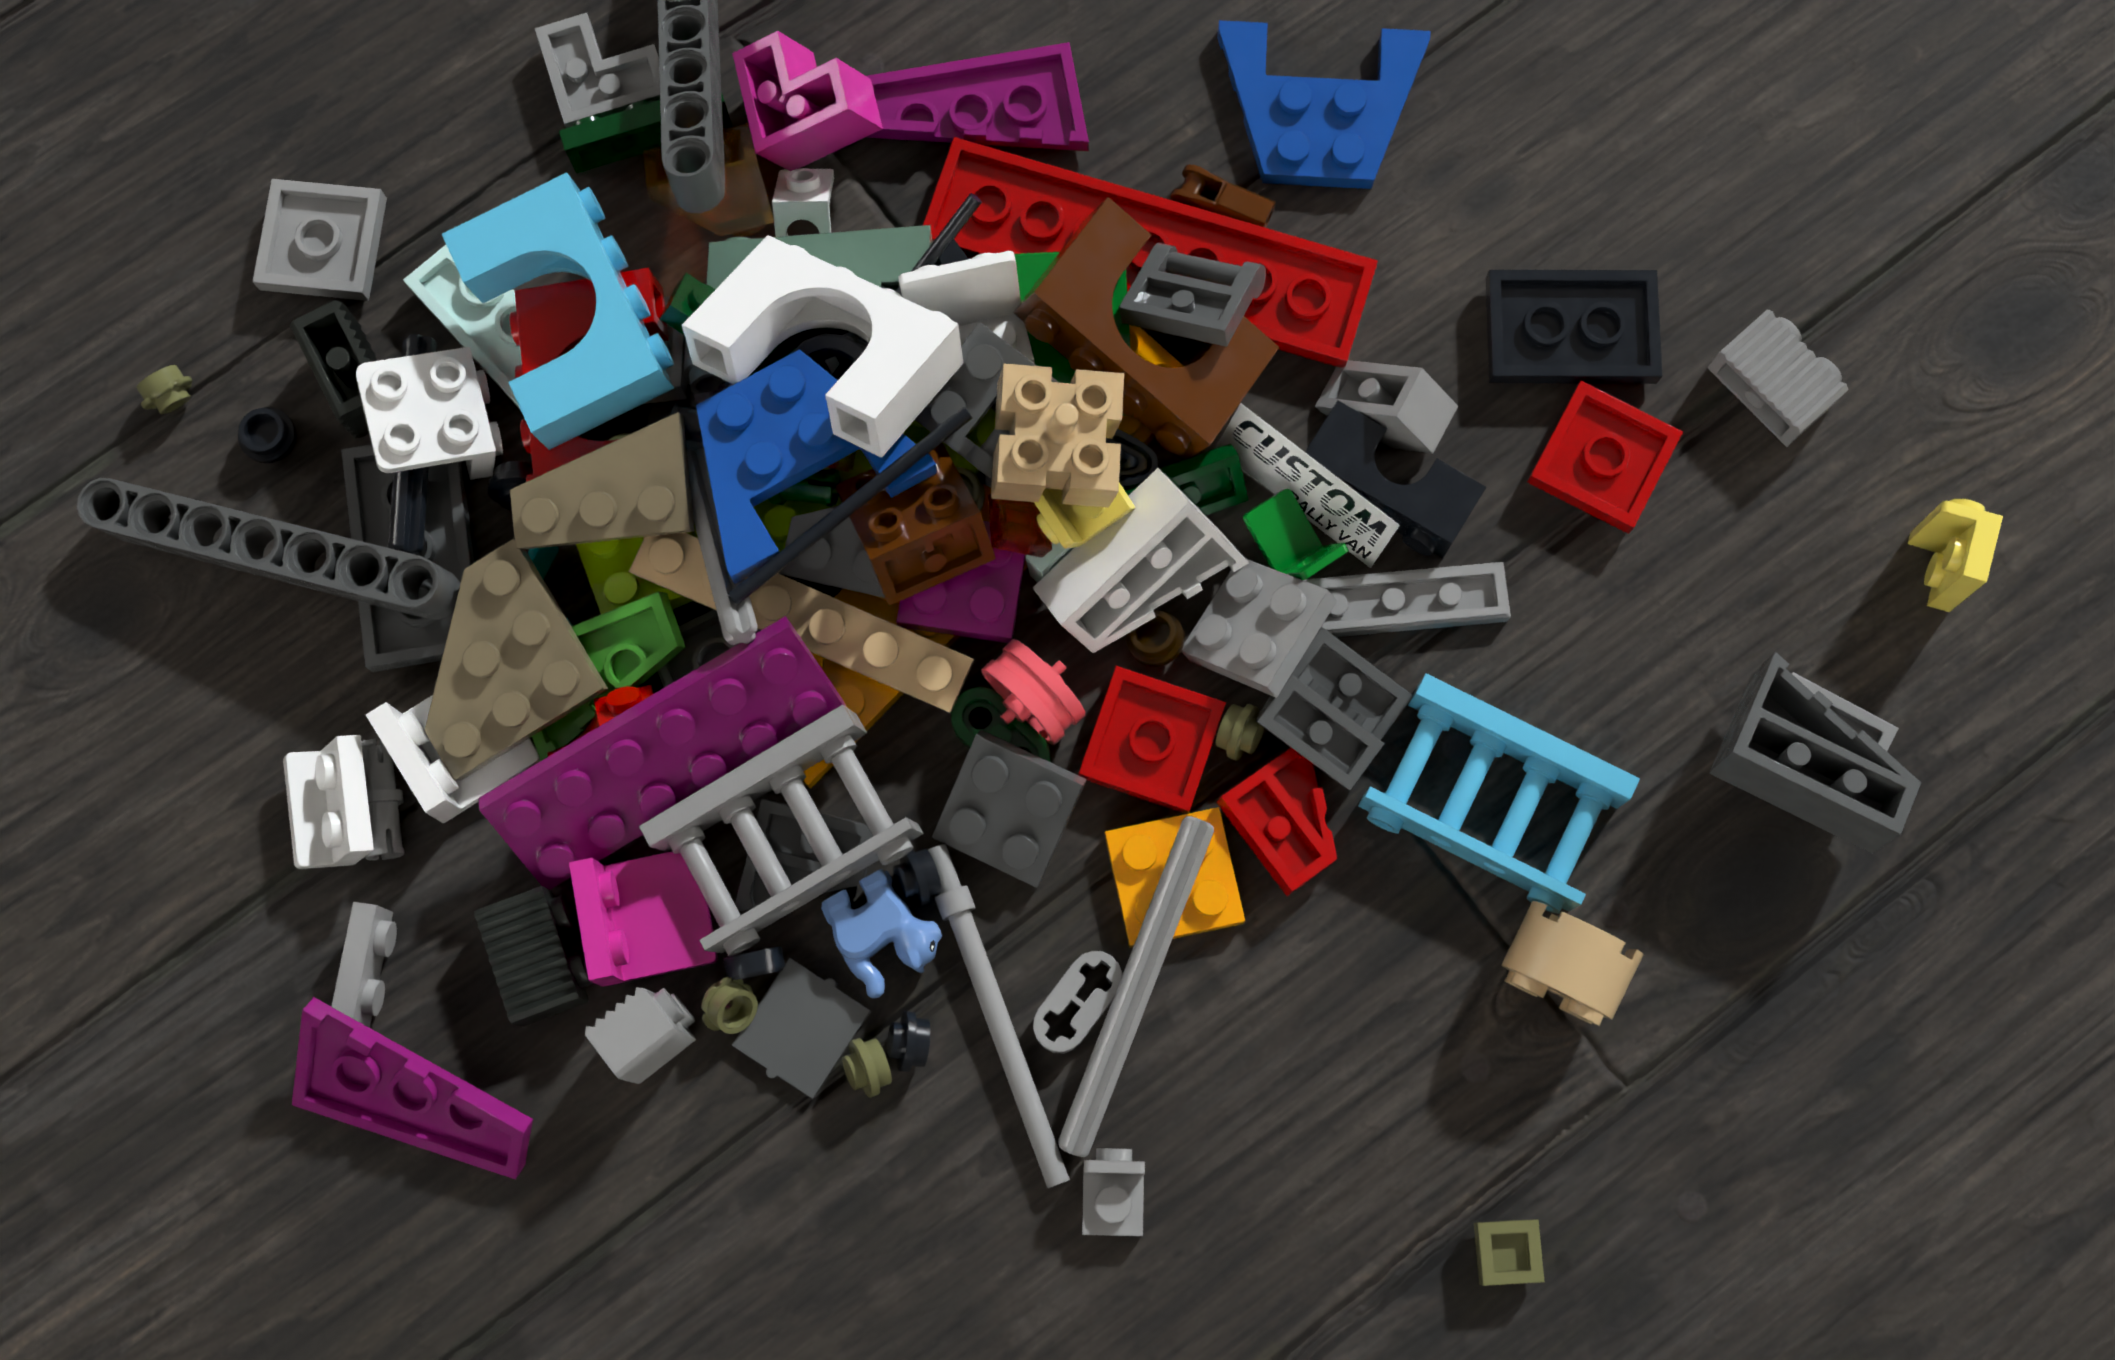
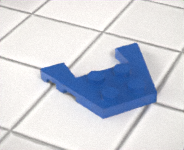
[1217,20,1431,189]
[696,349,937,585]

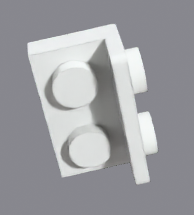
[283,735,374,869]

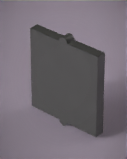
[732,958,871,1099]

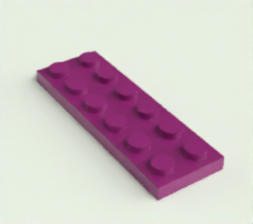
[478,616,846,890]

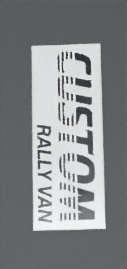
[1216,403,1400,568]

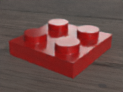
[1527,381,1683,534]
[1078,666,1226,814]

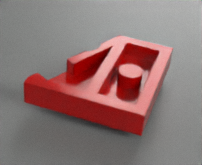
[1216,748,1338,896]

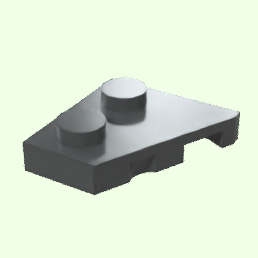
[735,799,873,911]

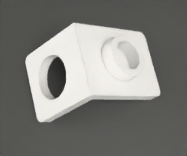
[772,168,834,237]

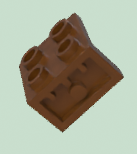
[835,443,996,606]

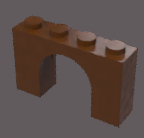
[1013,197,1279,460]

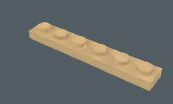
[629,533,974,713]

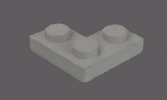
[535,13,660,128]

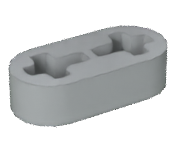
[1033,951,1122,1054]

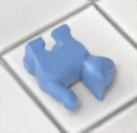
[821,869,942,998]

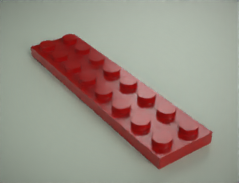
[923,137,1378,368]

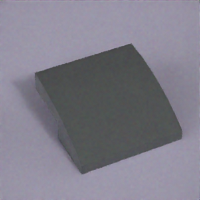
[1256,627,1413,790]

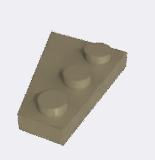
[510,412,695,550]

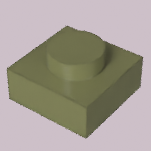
[1474,1219,1544,1286]

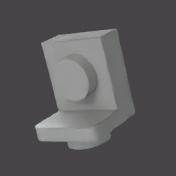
[1082,1148,1145,1236]

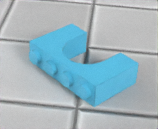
[442,172,674,450]

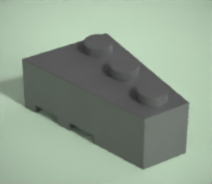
[1709,651,1921,854]

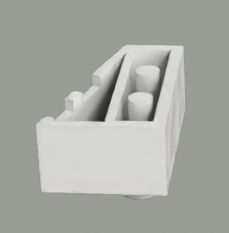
[1033,468,1249,653]

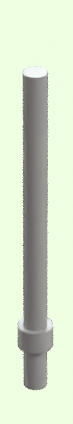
[928,844,1070,1188]

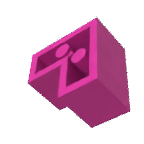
[732,31,883,171]

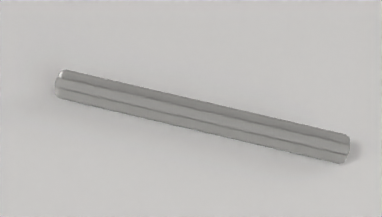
[1058,816,1214,1157]

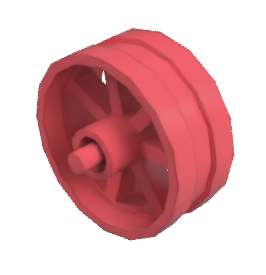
[981,639,1085,745]

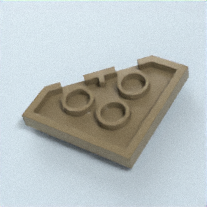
[424,539,608,781]

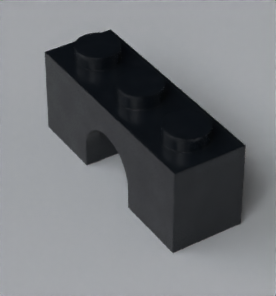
[1305,400,1486,559]

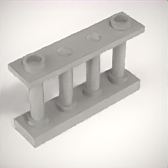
[639,705,924,956]

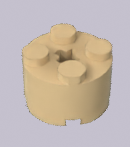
[1501,901,1644,1026]

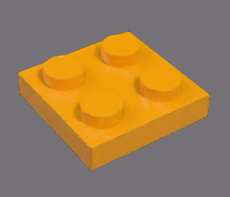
[1105,807,1245,948]

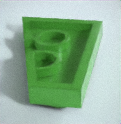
[532,591,685,761]

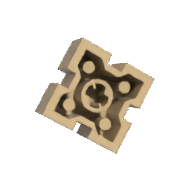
[991,363,1124,508]

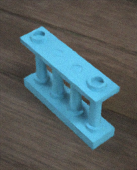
[1358,673,1640,914]

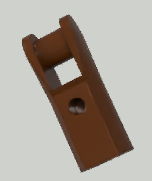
[1170,164,1276,228]

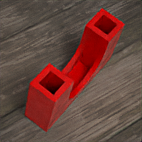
[509,268,669,482]

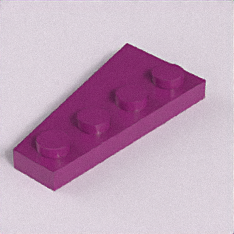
[867,42,1089,151]
[292,997,533,1180]

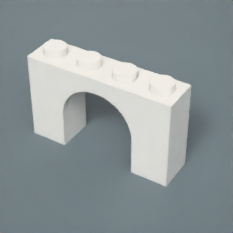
[682,235,963,458]

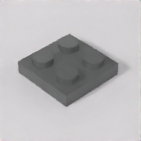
[932,730,1087,888]

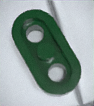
[951,687,1050,762]

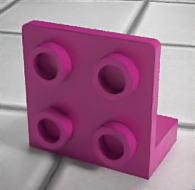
[569,851,718,987]

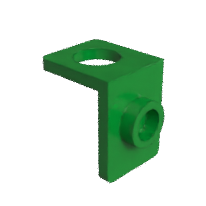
[1243,489,1349,580]

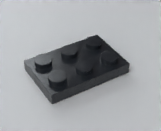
[1485,270,1663,384]

